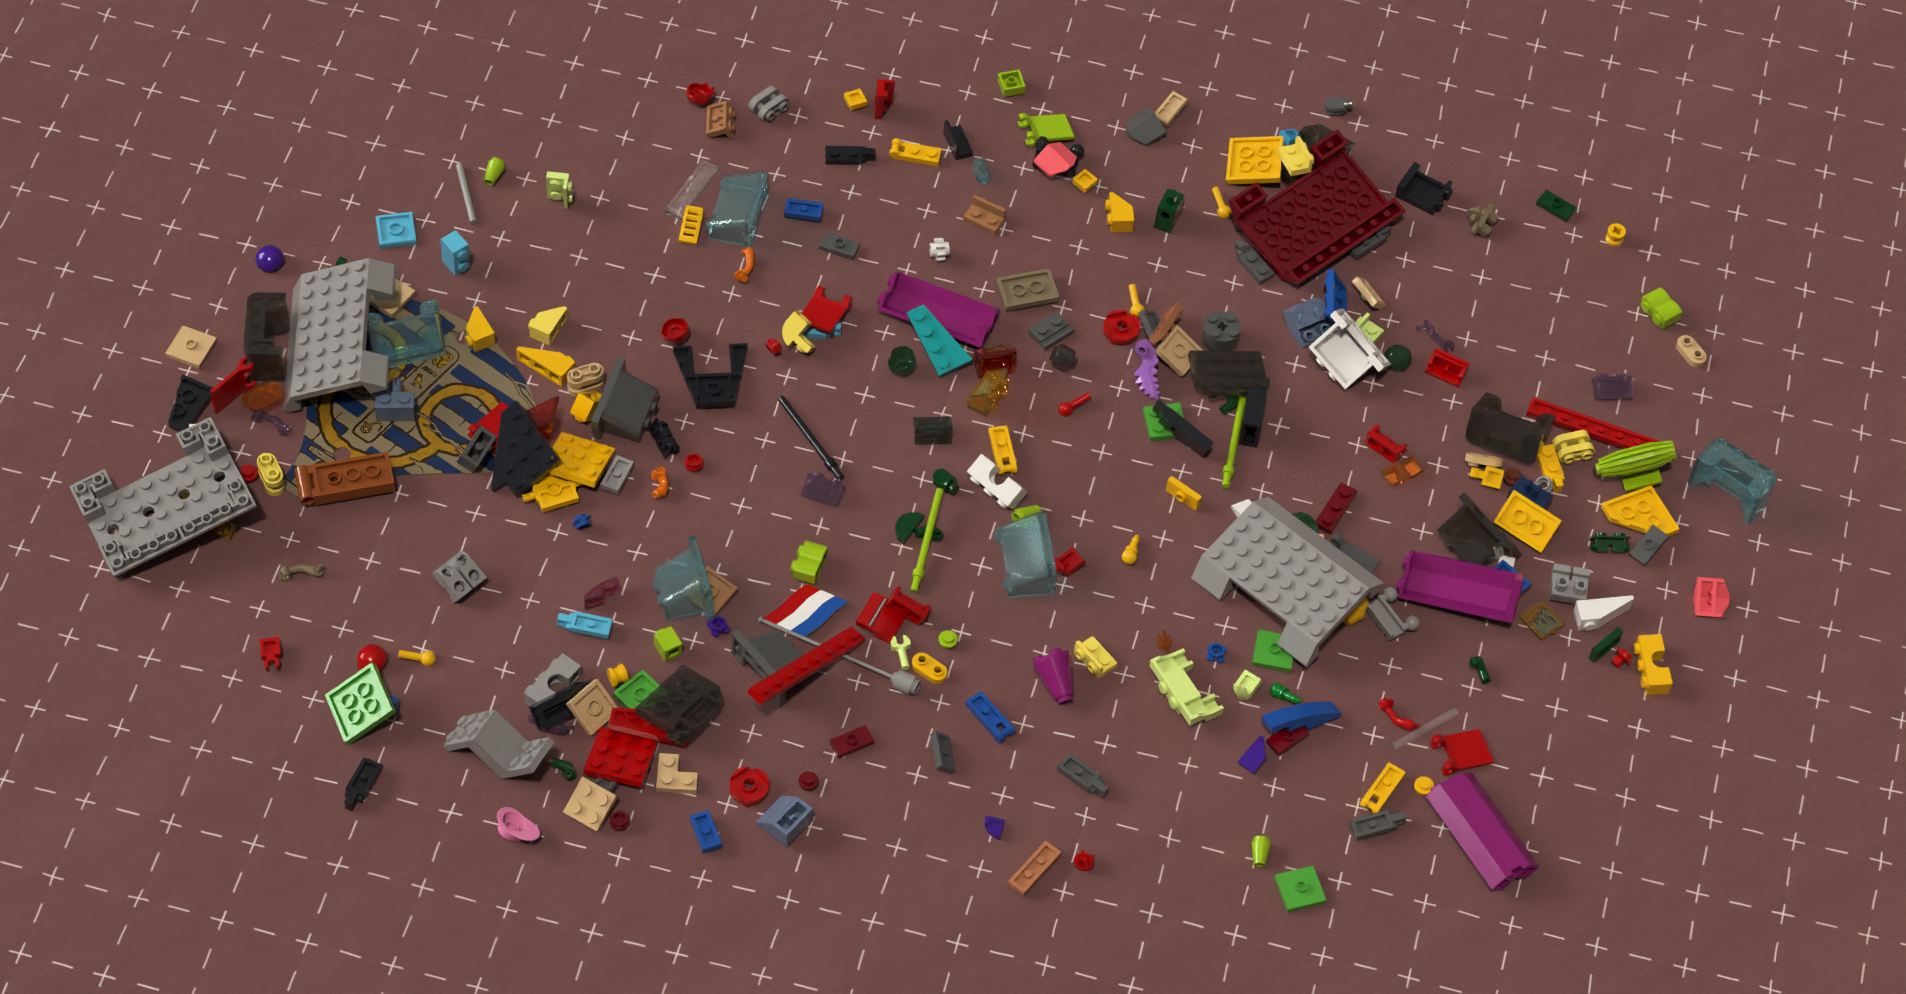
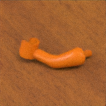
[734,247,754,282]

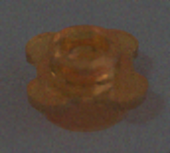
[1157,630,1172,653]

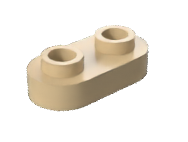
[1676,335,1707,368]
[1465,452,1503,468]

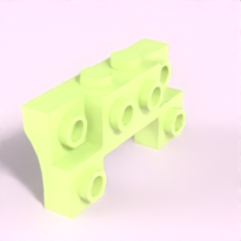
[1149,648,1224,726]

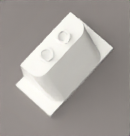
[1309,308,1392,389]

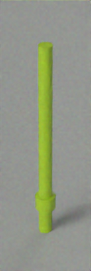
[1222,395,1247,489]
[910,488,944,593]

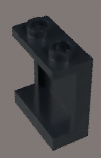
[1395,162,1453,216]

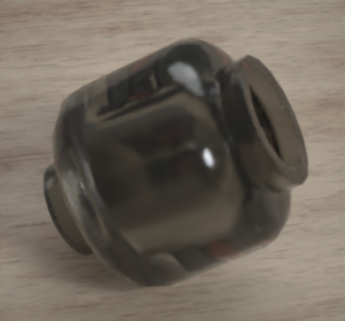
[1049,344,1078,371]

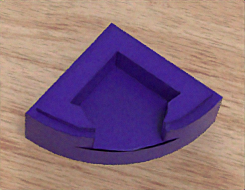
[984,815,1005,840]

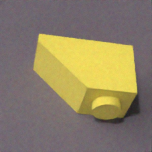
[528,306,568,345]

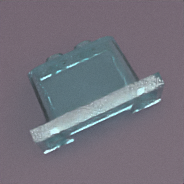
[652,535,714,620]

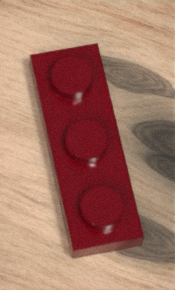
[1316,482,1358,535]

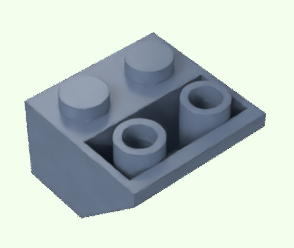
[1282,298,1332,347]
[756,795,813,847]

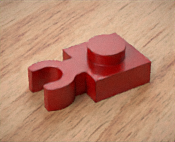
[259,637,281,671]

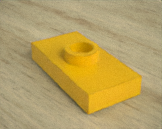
[1166,476,1202,511]

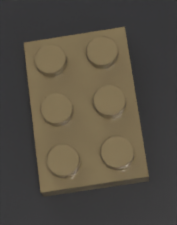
[996,268,1060,311]

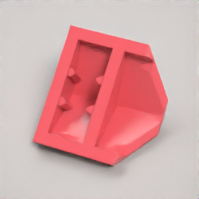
[1034,142,1077,177]
[1693,577,1730,618]

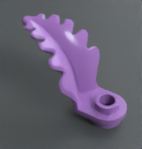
[1134,339,1160,400]

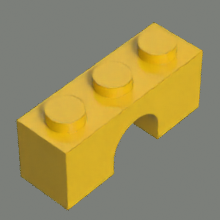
[1633,634,1673,695]

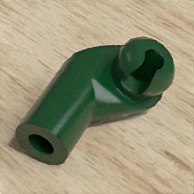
[1219,390,1239,415]
[914,526,943,541]
[1469,656,1491,684]
[552,758,576,781]

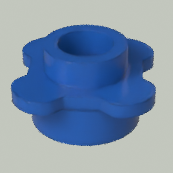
[572,514,591,530]
[1206,643,1227,663]

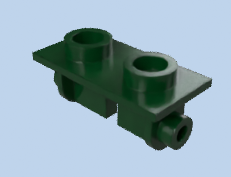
[1589,532,1631,553]

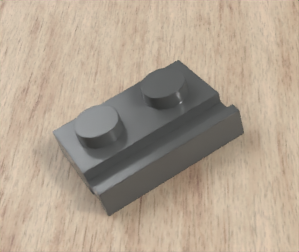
[1028,312,1074,351]

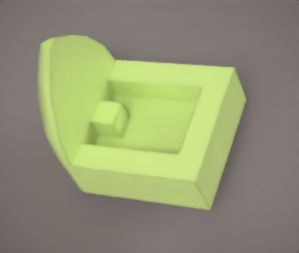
[1233,670,1262,700]

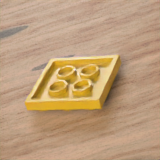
[1226,136,1284,184]
[548,432,615,488]

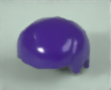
[255,245,285,272]

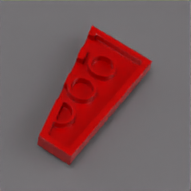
[608,708,692,748]

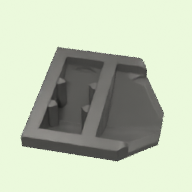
[1126,106,1167,146]

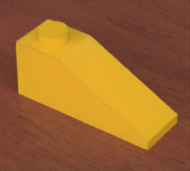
[516,346,576,387]

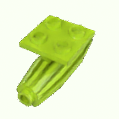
[1595,441,1677,492]

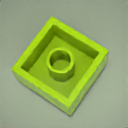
[997,69,1026,97]

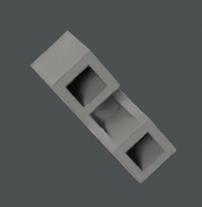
[524,653,582,706]

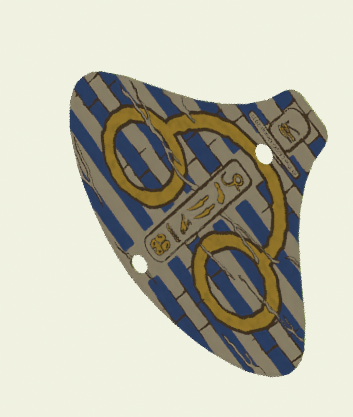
[284,300,540,506]

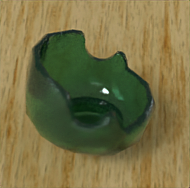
[1384,344,1412,371]
[888,346,916,376]

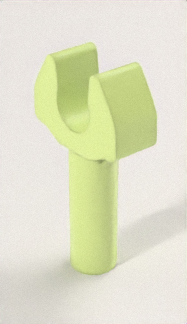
[891,635,911,670]

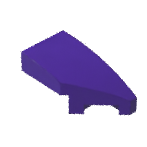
[1238,735,1267,775]

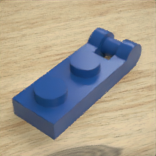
[965,691,1015,743]

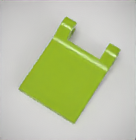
[1018,113,1075,146]

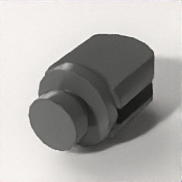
[1325,97,1353,115]

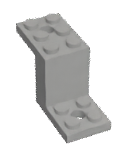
[443,710,554,779]

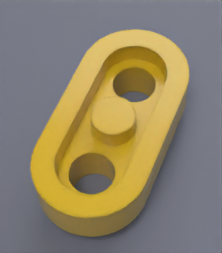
[912,653,947,684]

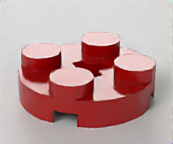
[1103,310,1140,345]
[729,767,769,807]

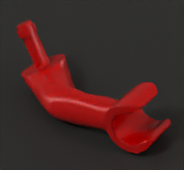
[1379,697,1420,731]

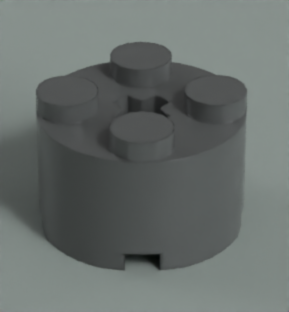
[1202,311,1241,354]

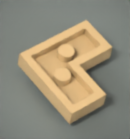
[656,753,698,794]

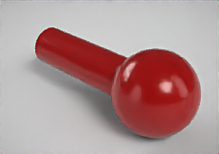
[1058,392,1092,417]

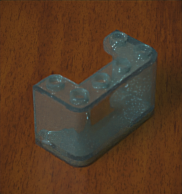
[1688,438,1777,525]

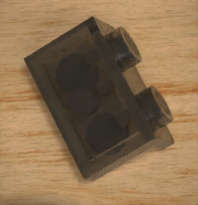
[913,416,953,445]

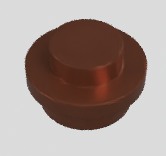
[1503,468,1522,487]

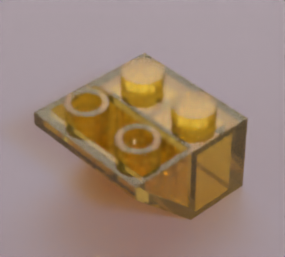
[967,368,1009,417]

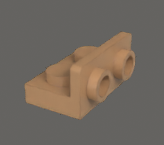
[706,100,736,139]
[963,195,1006,236]

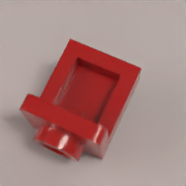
[1052,547,1086,577]

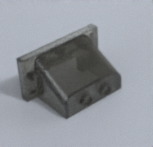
[1437,492,1522,566]

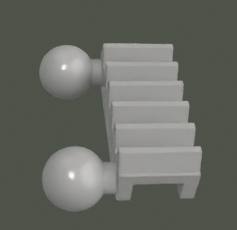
[1366,587,1420,641]

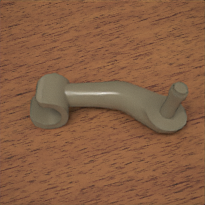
[278,563,324,581]

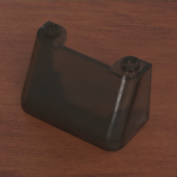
[1466,392,1557,463]

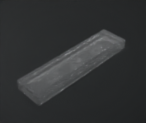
[665,160,719,220]

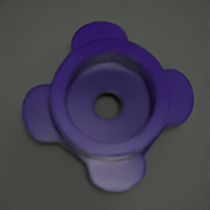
[707,616,730,637]

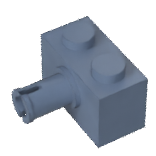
[375,378,415,421]

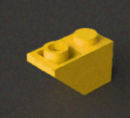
[1105,192,1134,232]

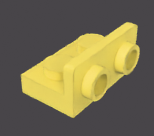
[1277,136,1314,176]
[1074,636,1117,679]

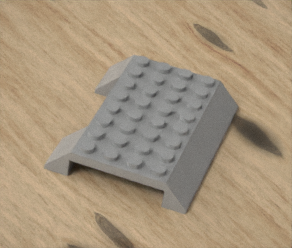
[282,258,396,413]
[1191,497,1384,668]

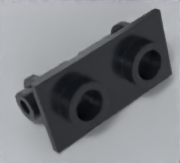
[649,417,680,459]

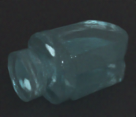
[972,158,991,184]

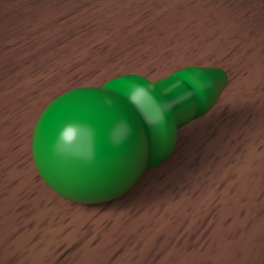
[1269,683,1301,703]

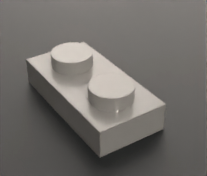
[600,455,634,495]

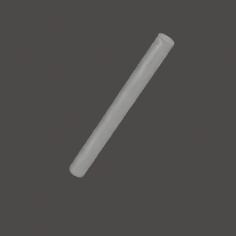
[456,163,477,224]

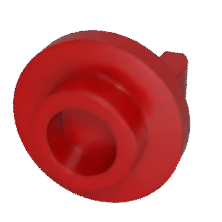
[1612,648,1632,669]
[1074,850,1095,871]

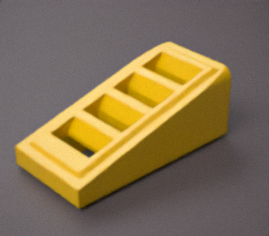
[678,205,704,245]

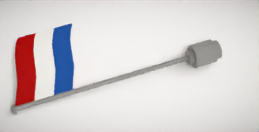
[758,584,921,695]

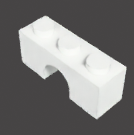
[967,454,1028,510]

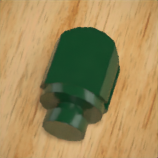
[933,468,959,495]

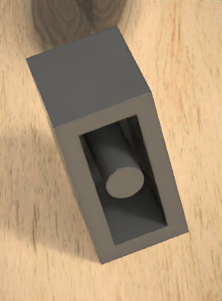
[457,426,497,472]

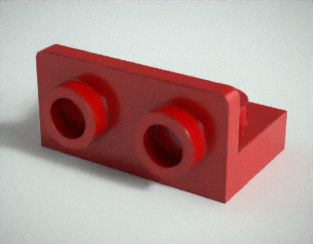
[874,79,895,119]

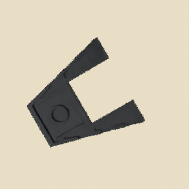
[673,343,748,408]

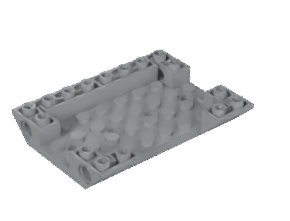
[69,417,257,577]

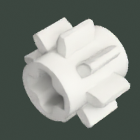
[929,238,950,261]

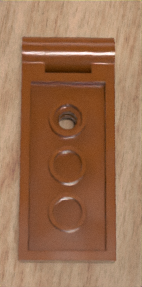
[294,452,395,506]

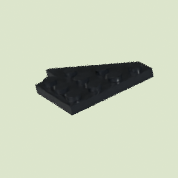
[491,401,562,497]

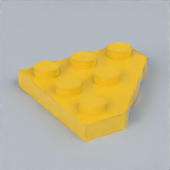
[1601,485,1680,536]

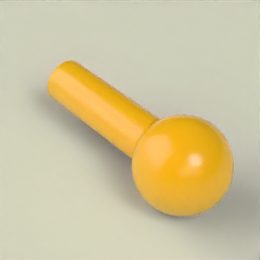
[1212,187,1231,219]
[1128,284,1145,318]
[398,650,436,666]

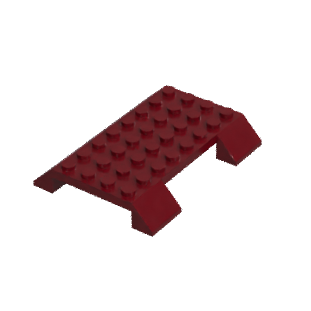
[1229,129,1406,285]

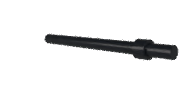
[778,396,844,481]

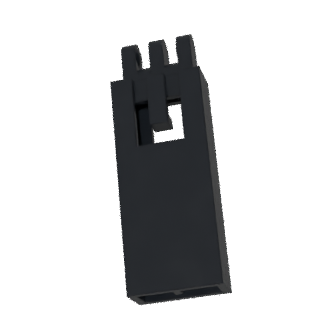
[1153,401,1214,457]
[529,678,594,730]

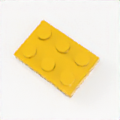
[1494,490,1563,553]

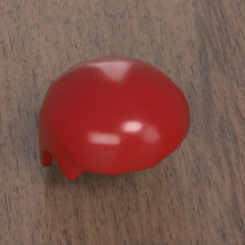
[686,83,715,106]
[661,318,689,345]
[357,644,388,673]

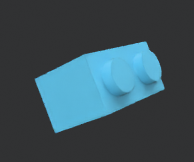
[440,230,470,276]

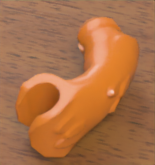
[651,466,669,499]

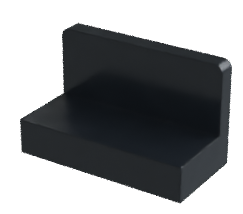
[943,120,973,160]

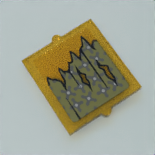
[1519,600,1565,641]

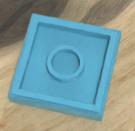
[376,212,417,249]

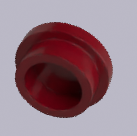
[798,771,818,791]
[610,811,630,831]

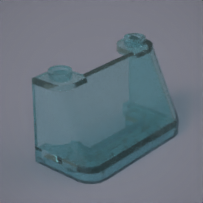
[706,171,769,247]
[366,299,446,368]
[994,512,1056,598]

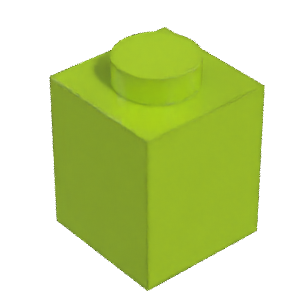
[654,626,682,662]

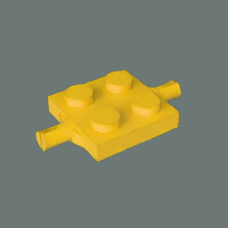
[522,473,583,513]

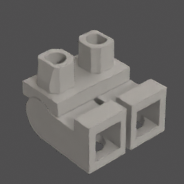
[431,551,487,603]
[1549,563,1591,604]

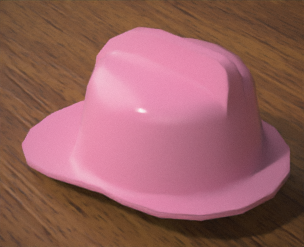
[497,807,540,842]

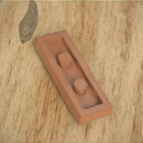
[1149,302,1183,345]
[1008,840,1061,897]

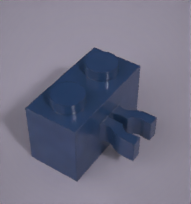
[1506,476,1553,510]

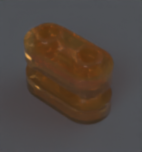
[242,381,283,409]

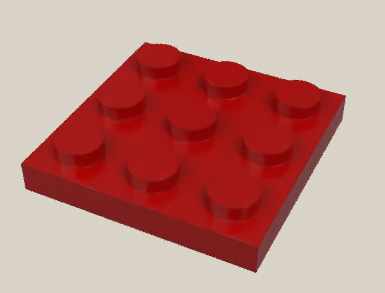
[583,726,658,788]

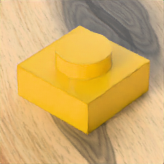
[844,89,867,111]
[1072,169,1098,193]

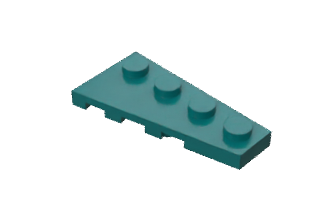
[906,305,973,378]

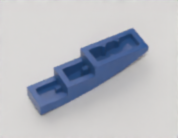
[1262,701,1341,733]

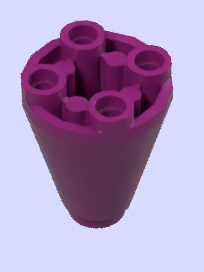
[1033,648,1074,705]

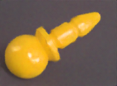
[1122,534,1139,565]

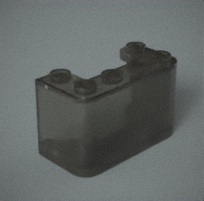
[243,292,290,381]

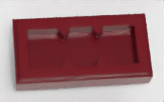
[830,725,874,759]
[1266,726,1309,757]

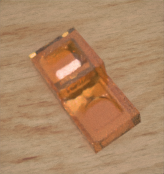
[1380,455,1424,487]

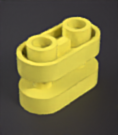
[1552,430,1595,464]
[257,453,285,496]

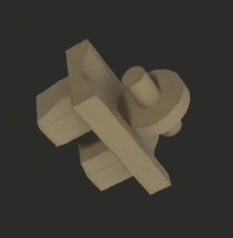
[1467,203,1499,237]

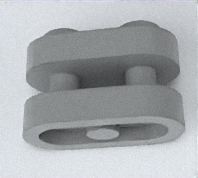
[748,85,789,122]

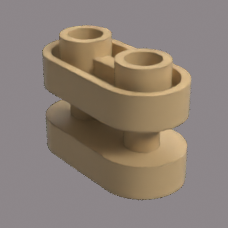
[567,363,604,397]

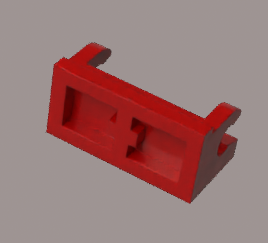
[1425,348,1470,388]
[1365,424,1408,465]
[885,585,931,626]

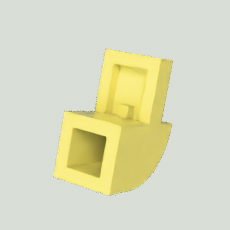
[782,311,816,353]

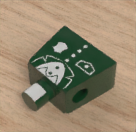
[1154,189,1184,234]

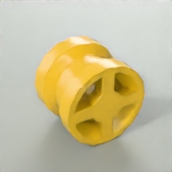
[1605,223,1626,247]
[607,663,629,687]

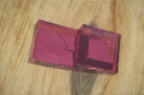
[583,576,619,610]

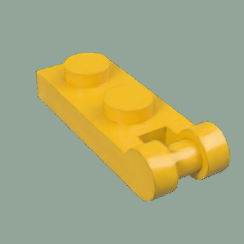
[889,138,942,167]
[988,425,1017,475]
[1360,762,1406,814]

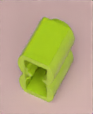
[1641,287,1682,329]
[790,540,828,584]

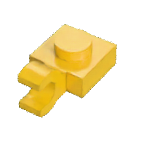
[1470,465,1504,489]

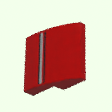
[856,591,906,644]

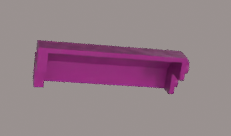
[877,271,1001,348]
[1396,550,1525,623]
[1426,772,1539,891]

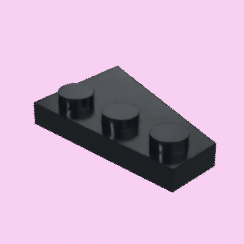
[168,374,213,432]

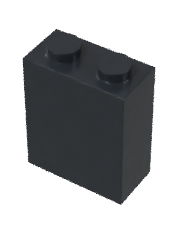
[1238,387,1267,448]

